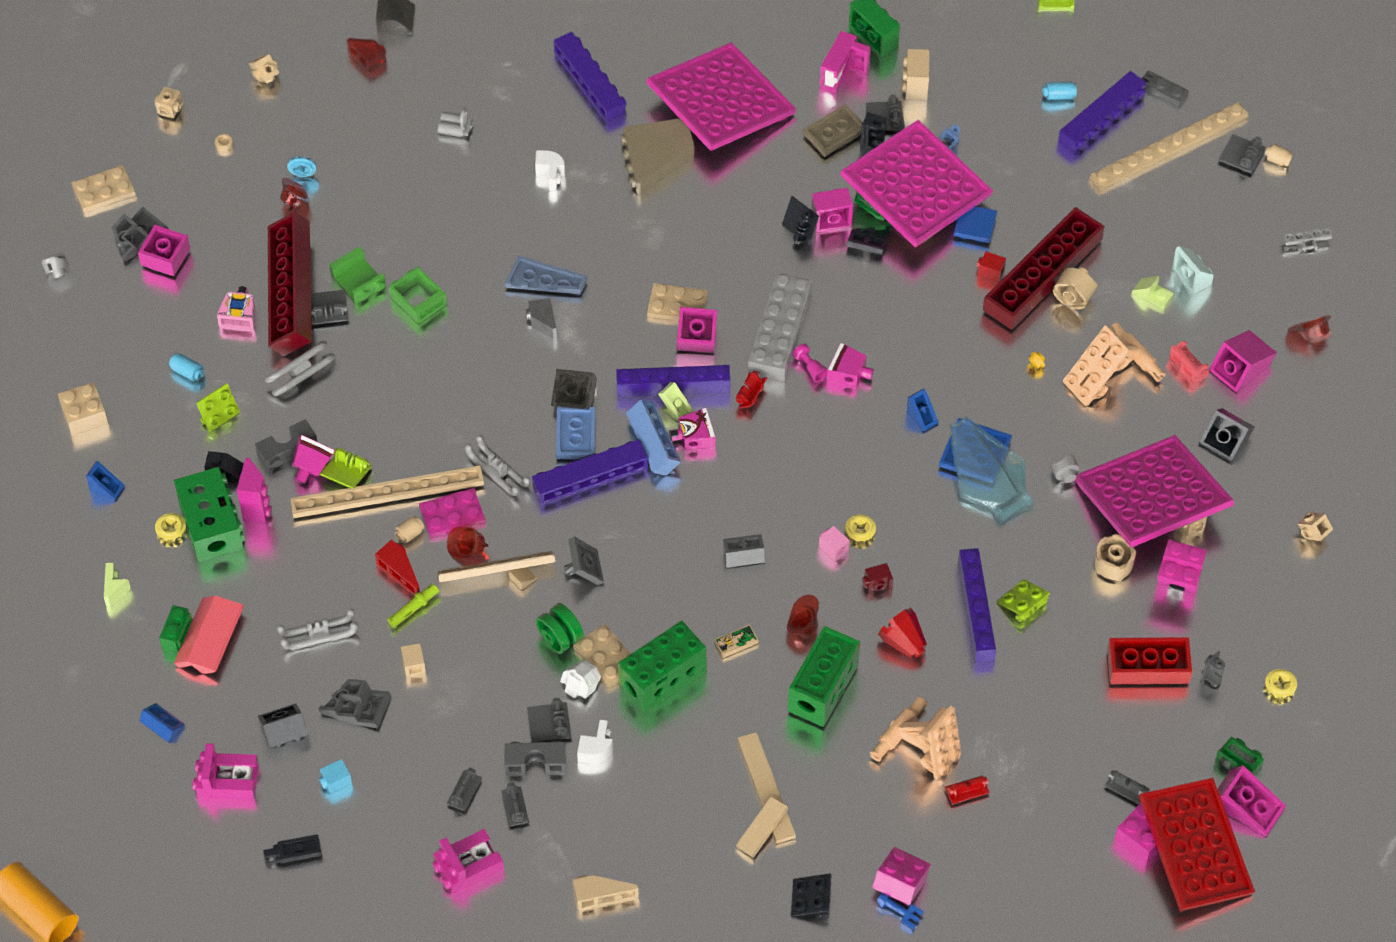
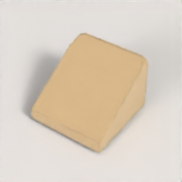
[509,567,537,590]

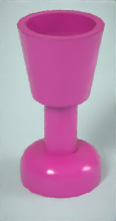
[792,343,828,382]

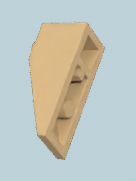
[572,875,639,910]

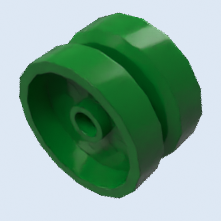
[535,603,584,654]

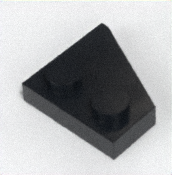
[847,226,891,255]

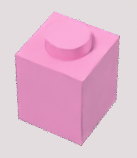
[819,526,850,561]

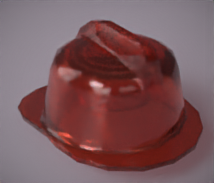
[280,178,309,211]
[1288,315,1331,342]
[447,527,488,558]
[787,594,819,640]

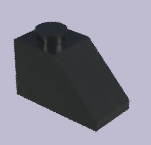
[204,451,244,483]

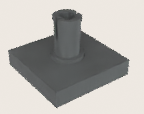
[564,536,604,585]

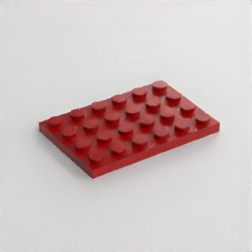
[1139,778,1255,911]

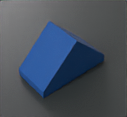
[907,388,939,431]
[86,461,125,500]

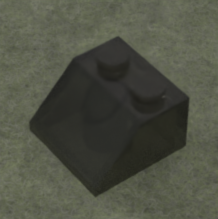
[376,0,415,34]
[551,369,597,410]

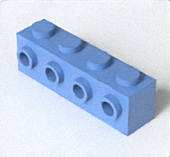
[626,399,681,476]

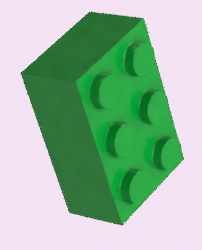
[849,0,900,58]

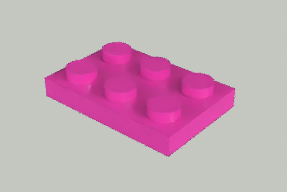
[419,488,486,539]

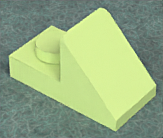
[1132,276,1174,310]
[658,382,694,422]
[104,563,131,607]

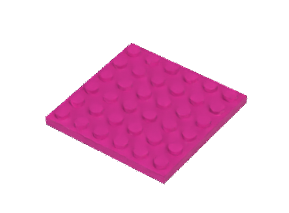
[646,42,796,151]
[840,120,993,247]
[1075,435,1234,548]

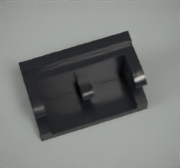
[860,112,886,150]

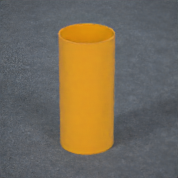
[0,862,78,942]

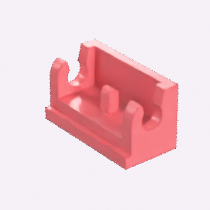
[1169,341,1210,383]

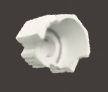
[560,660,601,699]

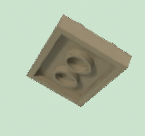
[803,104,863,157]

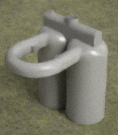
[438,107,473,137]

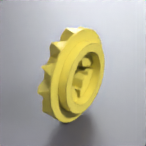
[155,513,186,541]
[845,514,876,543]
[1265,669,1297,699]

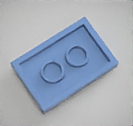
[556,407,595,459]

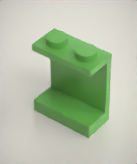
[329,247,386,304]

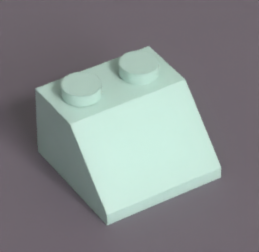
[1172,246,1214,295]

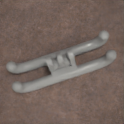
[264,340,335,396]
[465,435,531,496]
[277,609,358,650]

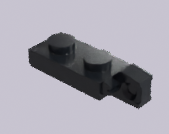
[263,834,322,863]

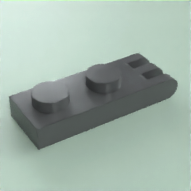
[1142,70,1189,106]

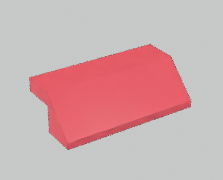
[174,596,244,674]

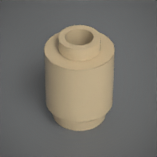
[1265,143,1293,167]
[395,516,424,543]

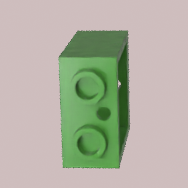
[389,267,447,324]

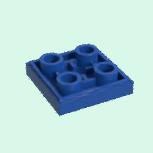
[954,206,997,243]

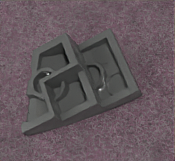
[112,207,169,261]
[318,679,392,728]

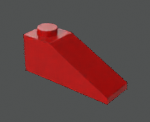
[375,539,420,595]

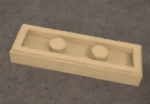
[736,797,788,858]

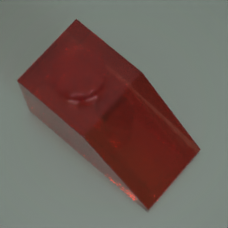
[347,38,386,72]

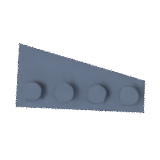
[505,255,587,294]

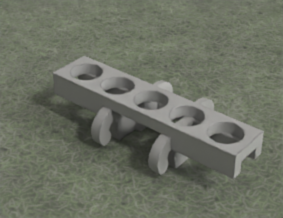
[1283,228,1332,253]

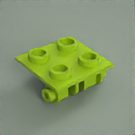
[196,383,240,432]
[320,448,372,489]
[996,579,1051,622]

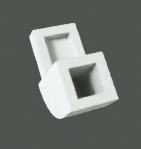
[535,150,565,191]
[577,720,613,764]

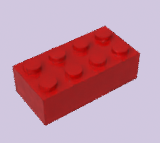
[1107,637,1192,684]

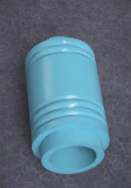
[1042,82,1077,100]
[169,353,204,382]

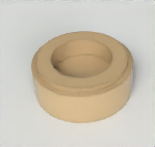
[215,134,234,152]

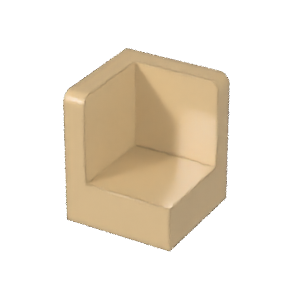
[401,643,426,677]

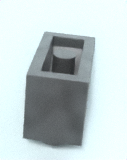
[526,298,557,339]

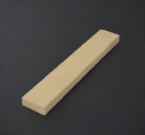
[437,551,555,582]
[737,732,796,844]

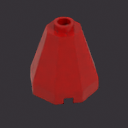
[878,607,927,658]

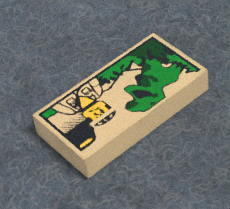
[714,625,758,658]

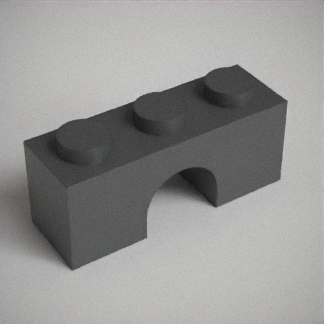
[255,419,318,471]
[504,741,566,774]

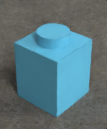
[319,759,352,794]

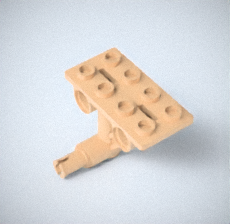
[1063,322,1166,406]
[870,697,961,780]

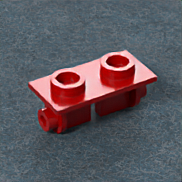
[736,371,767,409]
[945,775,990,804]

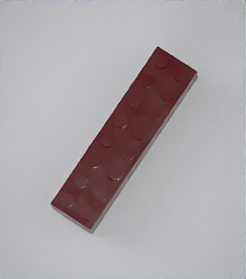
[983,207,1105,330]
[268,212,312,356]

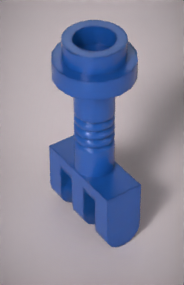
[877,892,924,930]

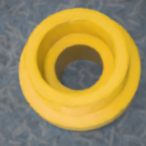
[1028,351,1045,369]

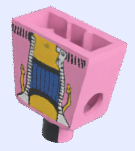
[217,286,255,330]

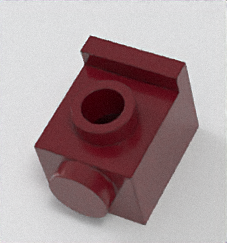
[862,563,893,592]

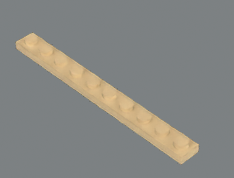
[1089,102,1249,191]
[290,465,484,518]

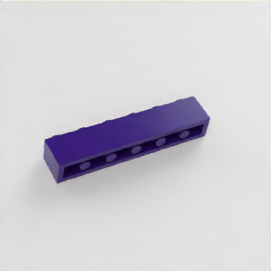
[554,31,627,123]
[1058,71,1147,154]
[616,365,730,397]
[532,440,648,504]
[958,548,996,663]

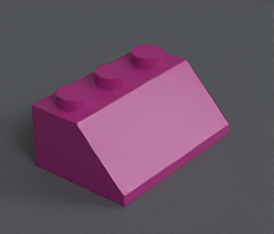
[237,458,272,524]

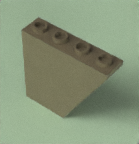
[621,118,694,194]

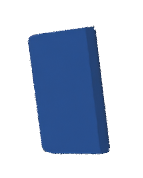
[140,703,185,742]

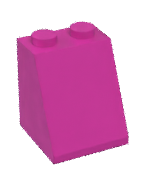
[1209,330,1277,393]

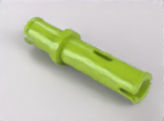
[387,583,440,628]

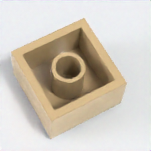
[902,49,929,100]
[57,382,108,435]

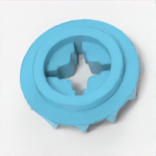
[287,156,316,177]

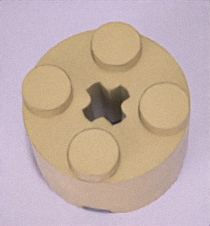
[1053,267,1098,310]
[1094,534,1136,581]

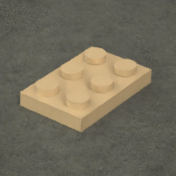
[71,165,136,213]
[647,283,708,321]
[573,624,631,689]

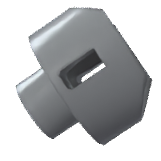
[41,252,69,279]
[1050,453,1080,483]

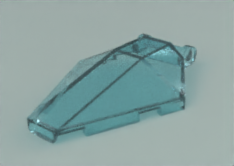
[950,417,1034,522]

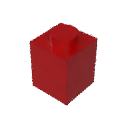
[976,251,1006,283]

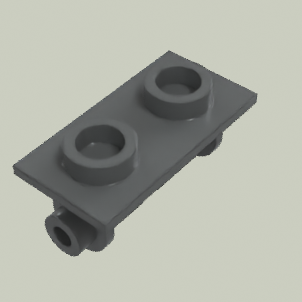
[1201,651,1225,686]
[447,768,482,811]
[1104,770,1150,804]
[501,782,529,827]

